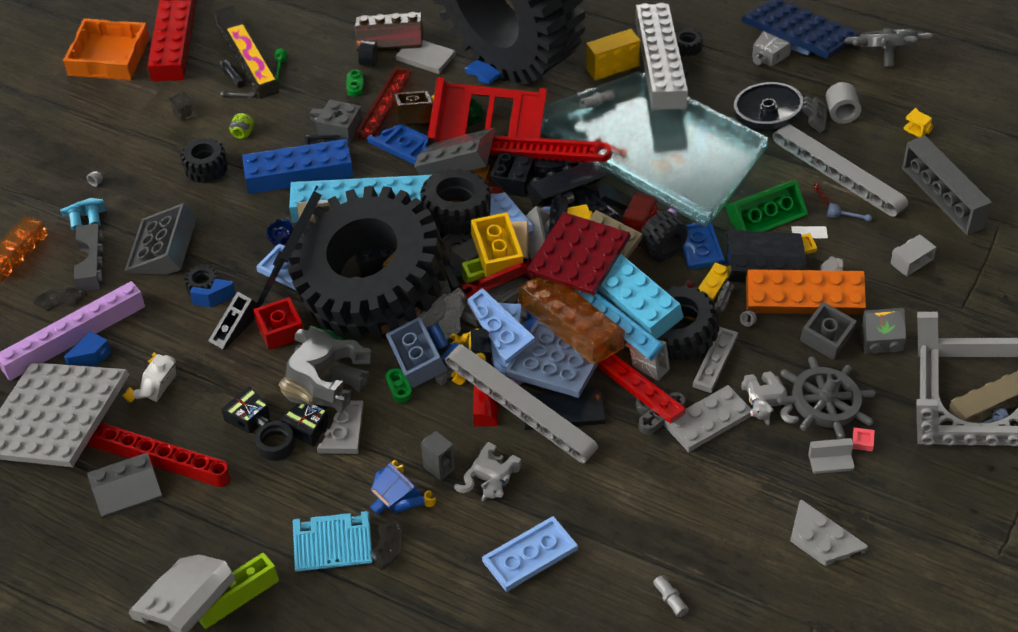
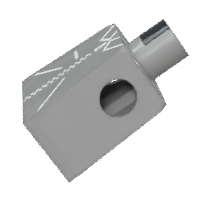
[752,31,791,66]
[624,339,670,381]

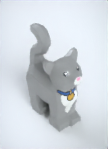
[741,371,799,425]
[454,442,521,502]

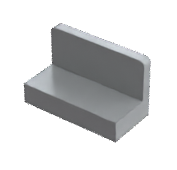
[808,438,854,474]

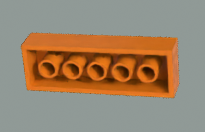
[746,270,866,315]

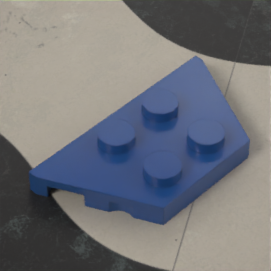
[367,125,429,165]

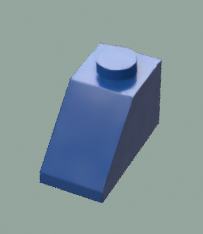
[64,331,111,367]

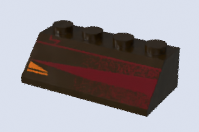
[355,12,423,52]

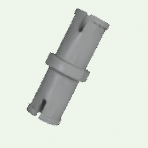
[580,89,615,109]
[653,575,689,617]

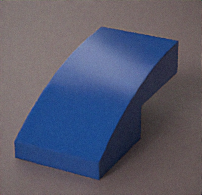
[465,60,501,84]

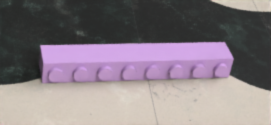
[0,281,145,381]

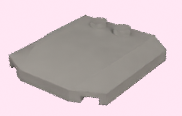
[129,555,236,632]

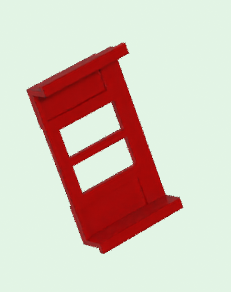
[428,77,547,143]

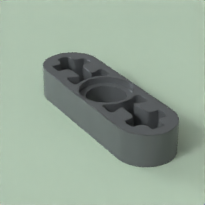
[638,392,685,435]

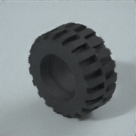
[420,169,491,235]
[658,285,720,361]

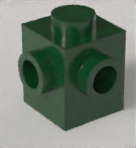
[467,99,484,127]

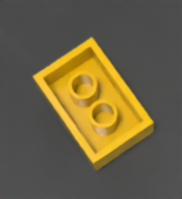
[586,29,640,80]
[471,212,523,277]

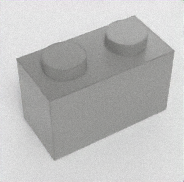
[890,234,936,277]

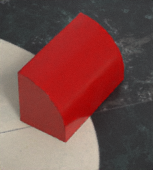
[473,385,499,427]

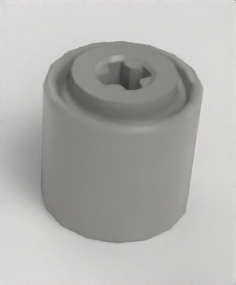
[825,82,861,124]

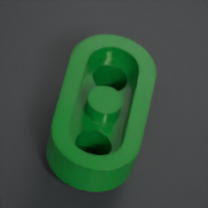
[346,69,364,97]
[386,368,412,403]

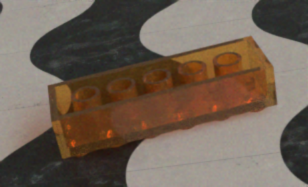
[519,277,625,365]

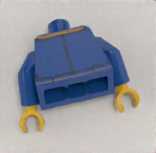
[370,460,436,515]

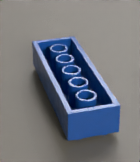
[242,139,353,194]

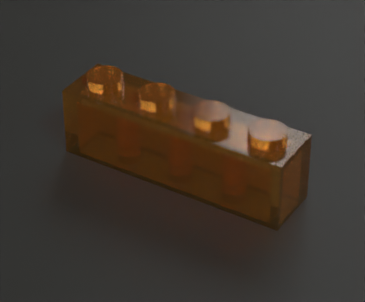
[0,215,48,282]

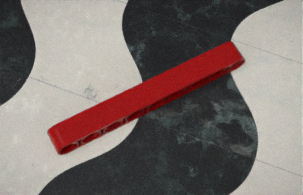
[87,422,231,487]

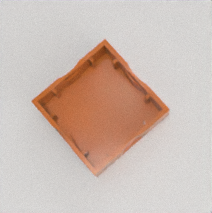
[63,19,150,80]

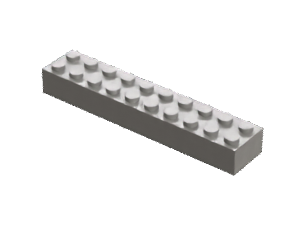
[636,3,688,110]

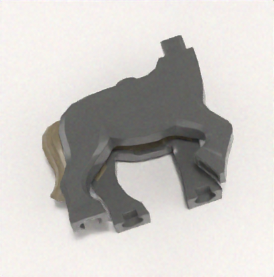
[279,327,371,413]

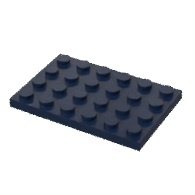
[741,0,860,59]

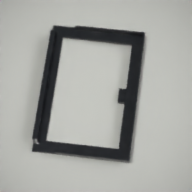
[257,185,322,305]

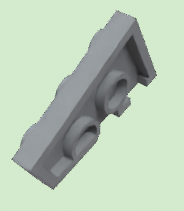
[317,401,364,454]

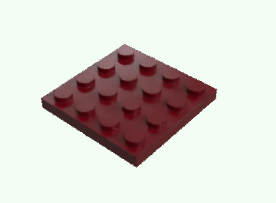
[526,212,631,296]

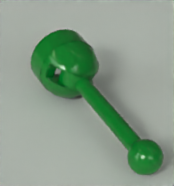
[273,49,288,83]

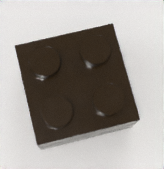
[394,91,432,126]

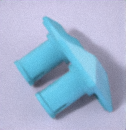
[60,198,106,231]

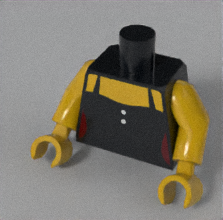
[450,328,491,385]

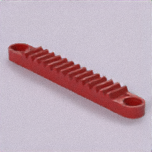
[489,136,612,163]

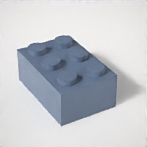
[386,317,447,388]

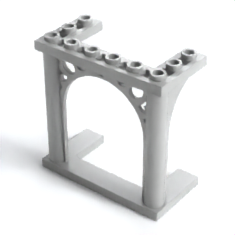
[916,312,1018,446]

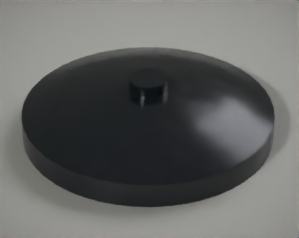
[734,82,803,129]

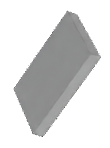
[396,40,455,74]

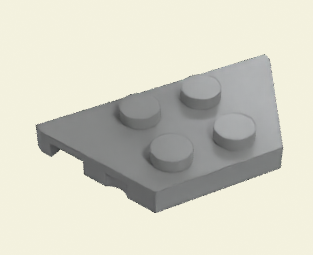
[790,500,868,566]

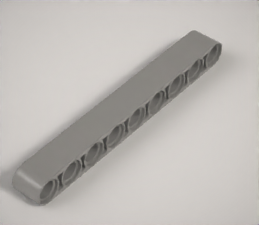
[773,124,908,217]
[445,345,598,463]

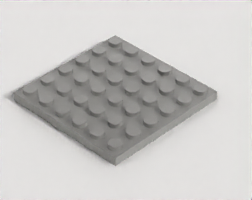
[0,362,129,467]

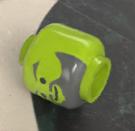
[229,113,254,139]

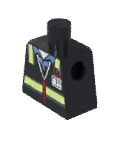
[221,386,271,433]
[281,403,329,446]

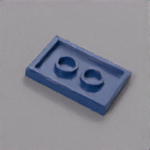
[682,221,725,270]

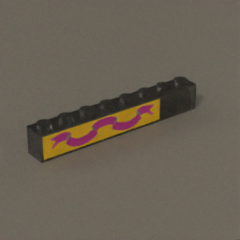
[214,5,279,99]

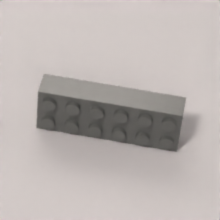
[902,135,992,236]

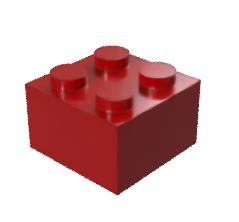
[253,297,304,350]

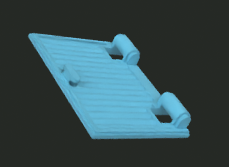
[293,511,373,572]

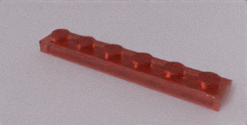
[356,67,411,139]

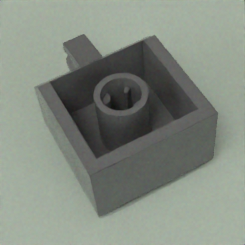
[310,100,363,144]

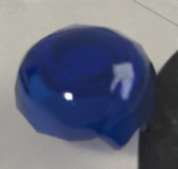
[266,218,294,245]

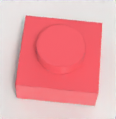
[852,428,875,451]

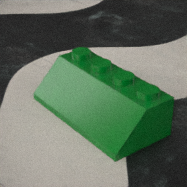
[725,180,808,232]

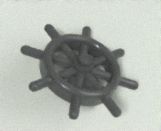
[844,28,933,66]
[777,356,876,439]

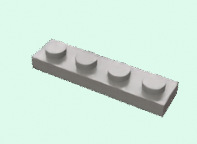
[693,327,738,393]

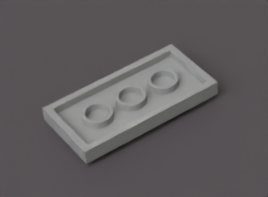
[664,385,752,453]

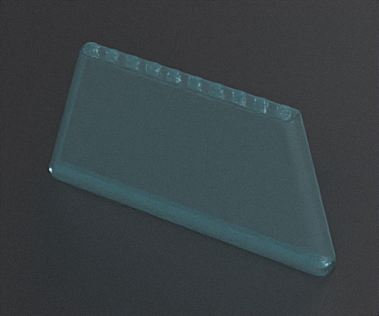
[541,71,768,226]

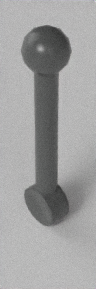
[220,91,255,99]

